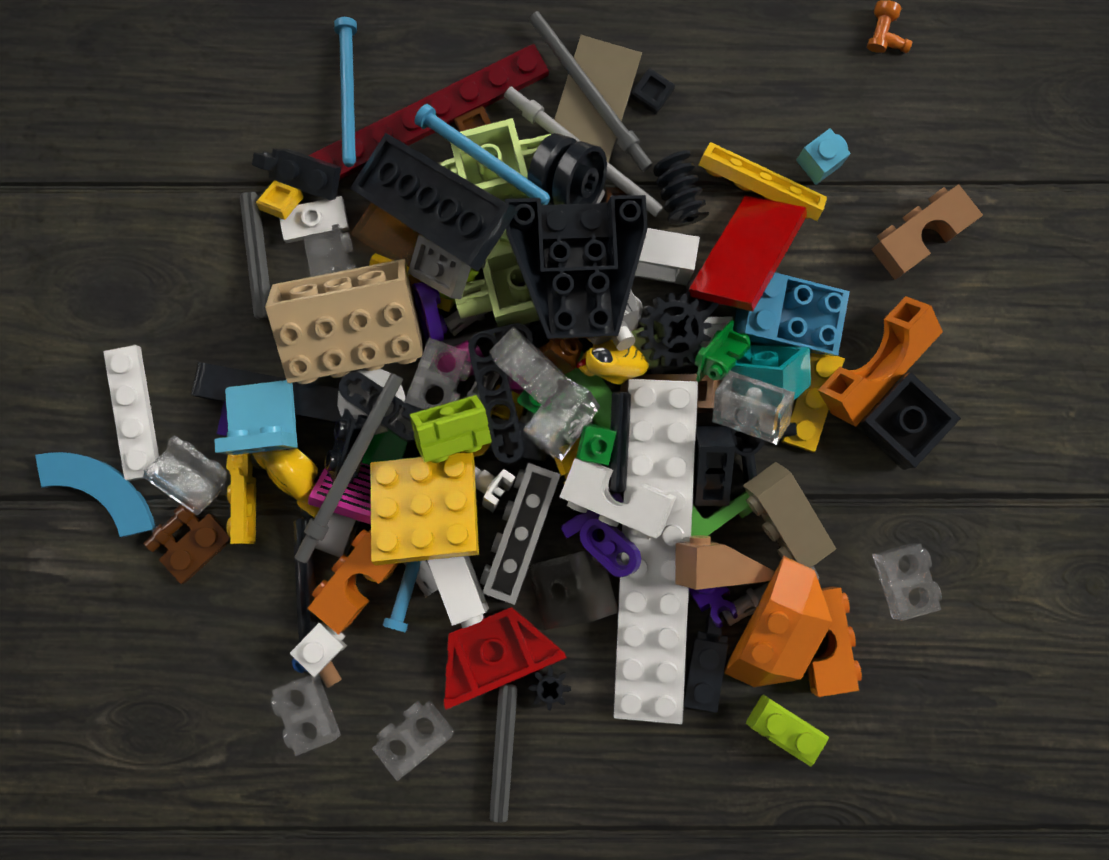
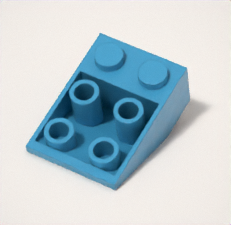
[733,272,850,356]

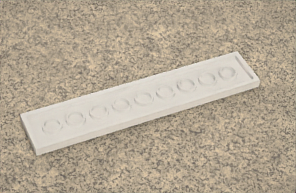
[614,379,698,724]

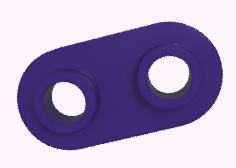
[412,281,447,346]
[580,518,641,577]

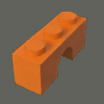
[308,529,400,635]
[807,586,862,697]

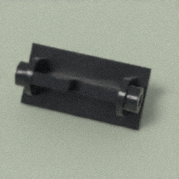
[325,408,368,482]

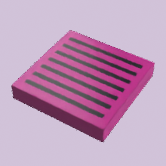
[308,463,371,525]

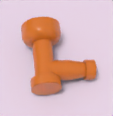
[867,0,912,53]

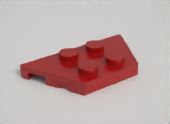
[444,606,566,710]

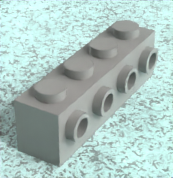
[480,463,561,605]

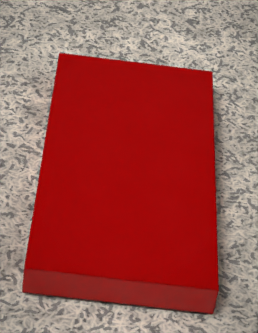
[689,196,807,312]

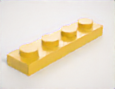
[699,142,827,221]

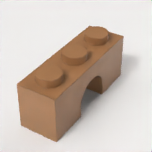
[871,184,983,280]

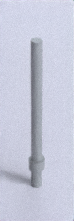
[504,86,664,217]

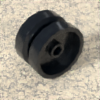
[528,133,607,205]

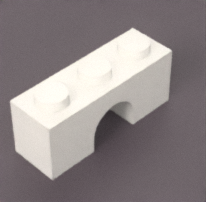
[560,458,676,540]

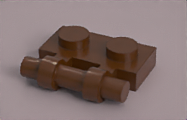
[144,497,230,584]

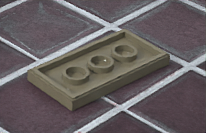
[554,35,642,163]

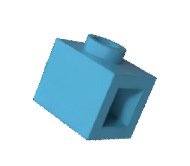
[796,128,851,185]

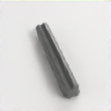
[240,192,270,320]
[489,684,517,823]

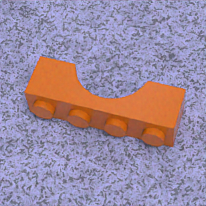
[818,296,943,427]

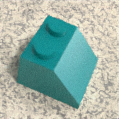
[725,343,811,411]

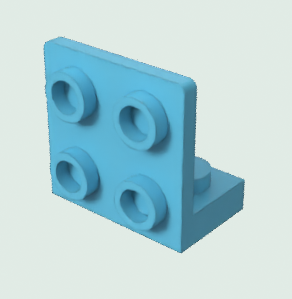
[214,380,298,455]

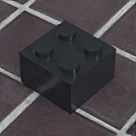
[856,372,961,470]

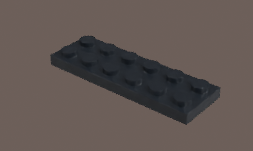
[350,133,517,272]

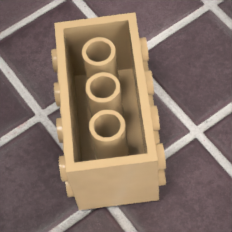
[265,259,423,384]

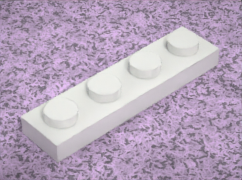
[103,345,162,481]

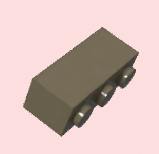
[743,462,836,568]

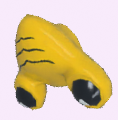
[576,338,649,385]
[250,448,320,519]

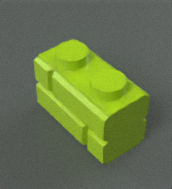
[410,395,492,463]
[746,694,829,767]

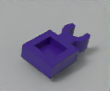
[689,586,738,628]

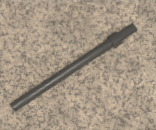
[529,11,653,172]
[294,373,403,563]

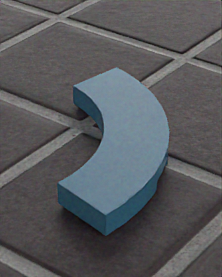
[35,452,156,537]

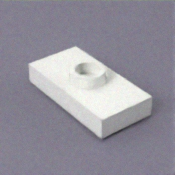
[279,196,350,243]

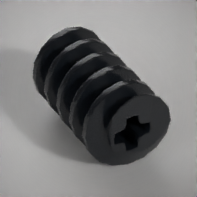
[653,150,709,226]

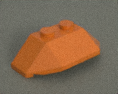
[724,556,833,687]

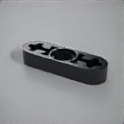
[339,372,419,443]

